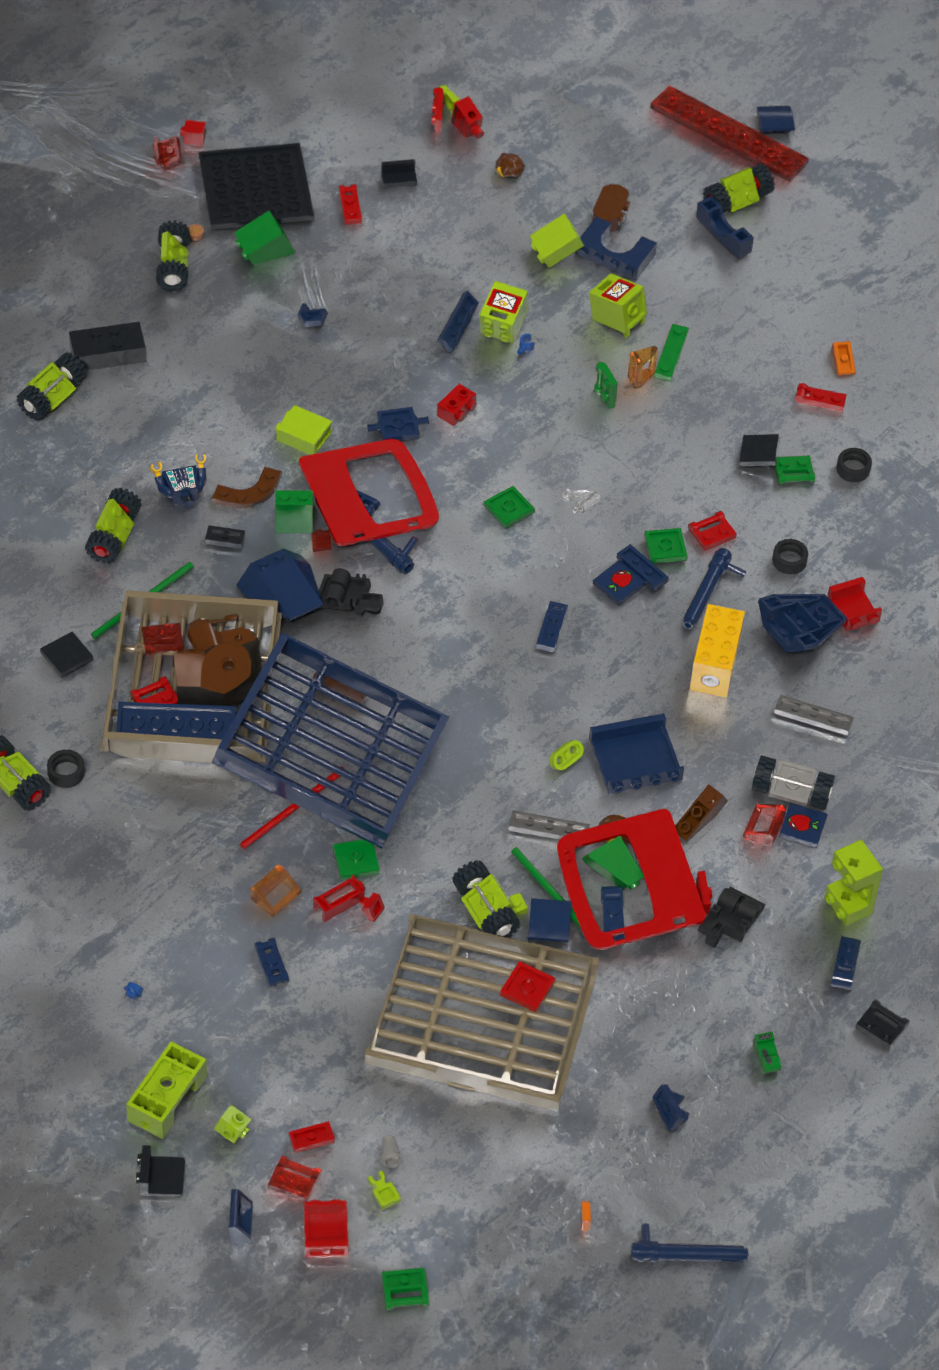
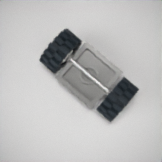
[752,755,835,809]

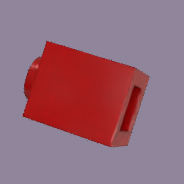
[180,120,207,146]

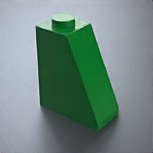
[582,836,644,890]

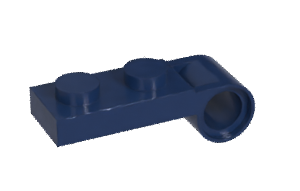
[601,886,624,941]
[831,936,861,991]

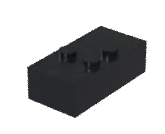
[69,321,146,370]

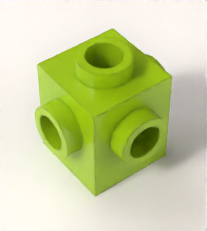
[214,1105,251,1143]

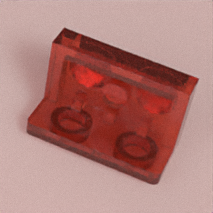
[153,135,183,171]

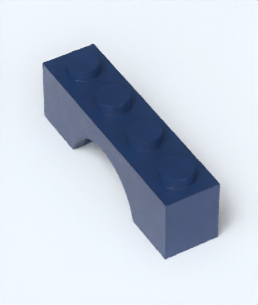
[696,196,754,259]

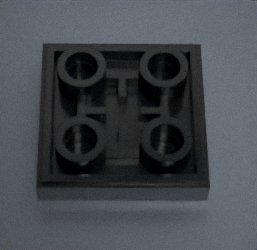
[739,434,780,466]
[40,631,93,677]

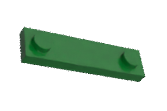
[654,323,689,381]

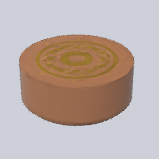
[189,224,204,241]

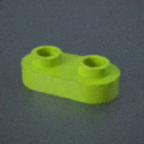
[549,740,584,770]

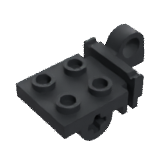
[319,568,384,615]
[698,886,765,948]

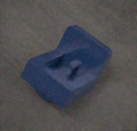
[298,303,328,327]

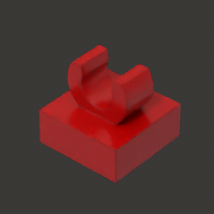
[359,893,385,922]

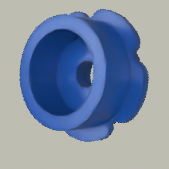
[124,982,143,1000]

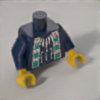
[150,454,207,508]

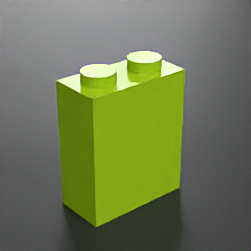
[530,213,584,268]
[275,405,332,455]

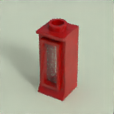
[313,875,365,923]

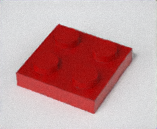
[500,961,556,1013]

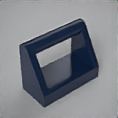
[229,1189,253,1244]

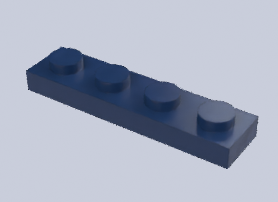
[437,291,479,352]

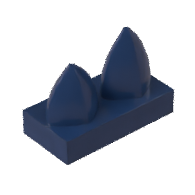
[652,1084,690,1131]

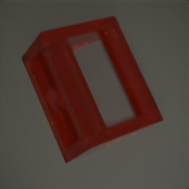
[743,804,787,848]

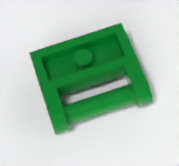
[594,362,618,409]
[774,455,815,485]
[381,1267,429,1310]

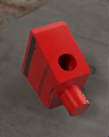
[451,96,484,139]

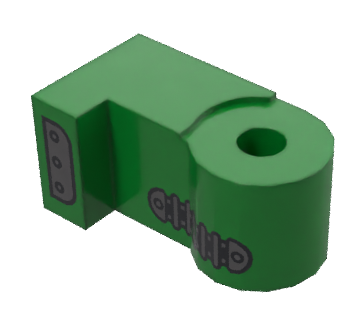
[753,1031,781,1074]

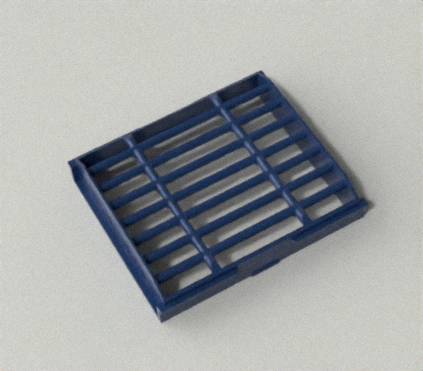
[211,632,449,849]

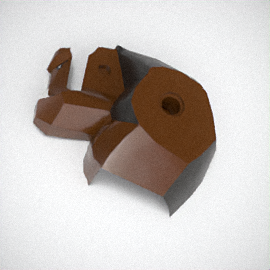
[172,614,262,706]

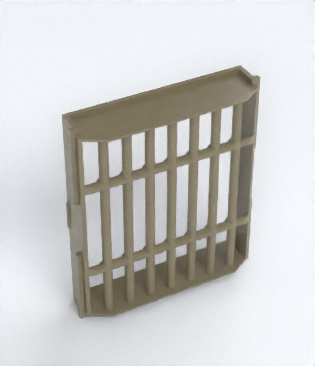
[101,590,282,763]
[364,913,599,1111]

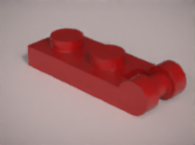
[431,87,443,133]
[339,184,362,225]
[795,383,847,412]

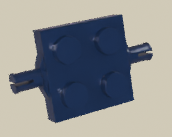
[367,407,429,441]

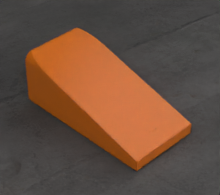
[831,341,856,376]

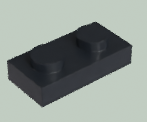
[205,525,245,549]

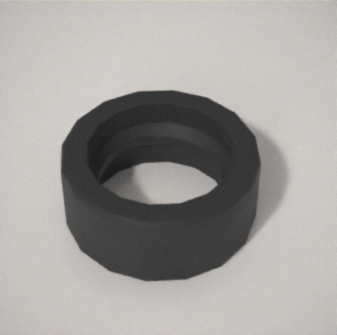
[836,448,872,482]
[772,539,809,574]
[47,749,85,788]

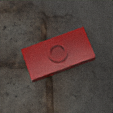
[696,871,712,915]

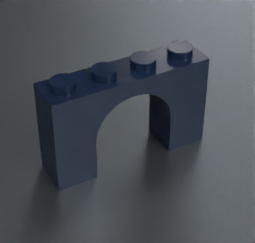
[575,217,657,280]

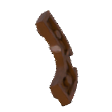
[212,467,282,508]

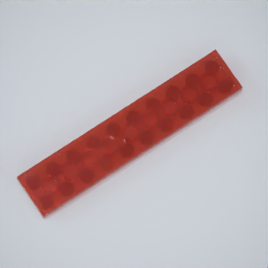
[650,85,809,182]

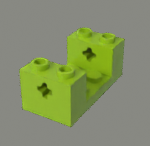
[825,839,883,926]
[126,1041,207,1139]

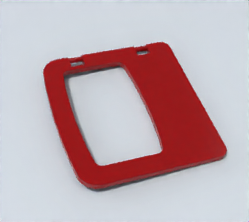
[298,439,439,546]
[557,809,706,950]

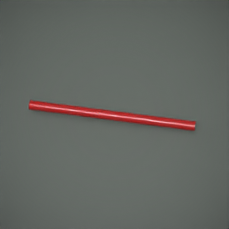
[239,766,345,850]

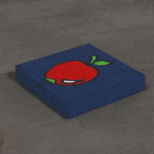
[593,560,646,605]
[779,803,828,848]

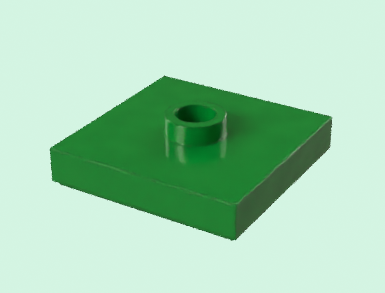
[483,486,535,529]
[644,528,688,563]
[333,839,380,880]

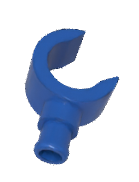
[517,333,535,355]

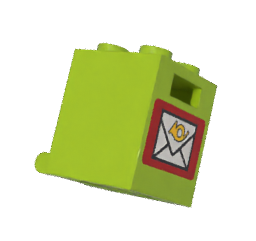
[589,273,647,338]
[479,281,529,344]

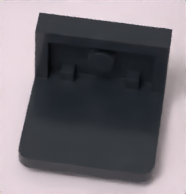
[136,1145,185,1197]

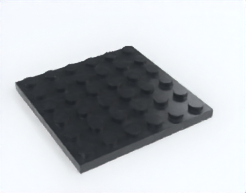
[198,143,314,230]

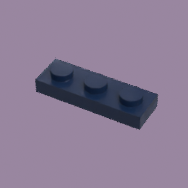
[616,544,669,591]
[536,601,568,652]

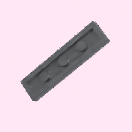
[774,695,854,736]
[509,810,590,840]

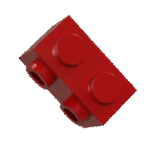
[437,383,477,426]

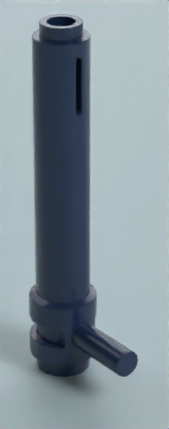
[361,534,418,574]
[682,548,747,629]
[631,1223,748,1263]

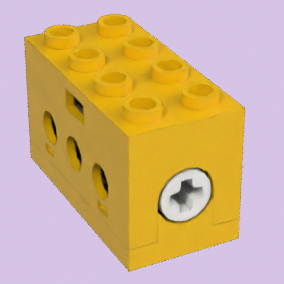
[690,604,745,698]

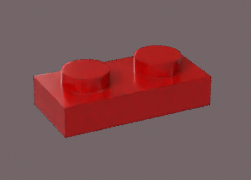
[288,1121,335,1154]

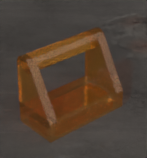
[627,346,658,389]
[251,864,302,917]

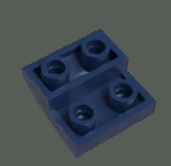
[756,105,795,133]
[528,898,571,943]

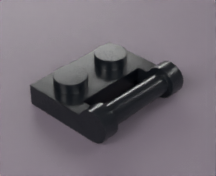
[855,999,910,1050]

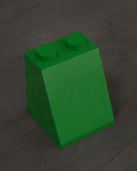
[234,210,296,265]
[275,490,313,533]

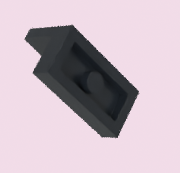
[381,159,417,189]

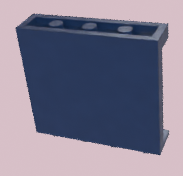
[589,713,684,794]

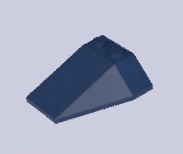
[236,548,323,621]
[758,594,847,652]

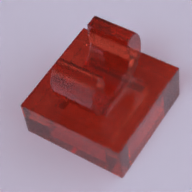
[311,529,332,552]

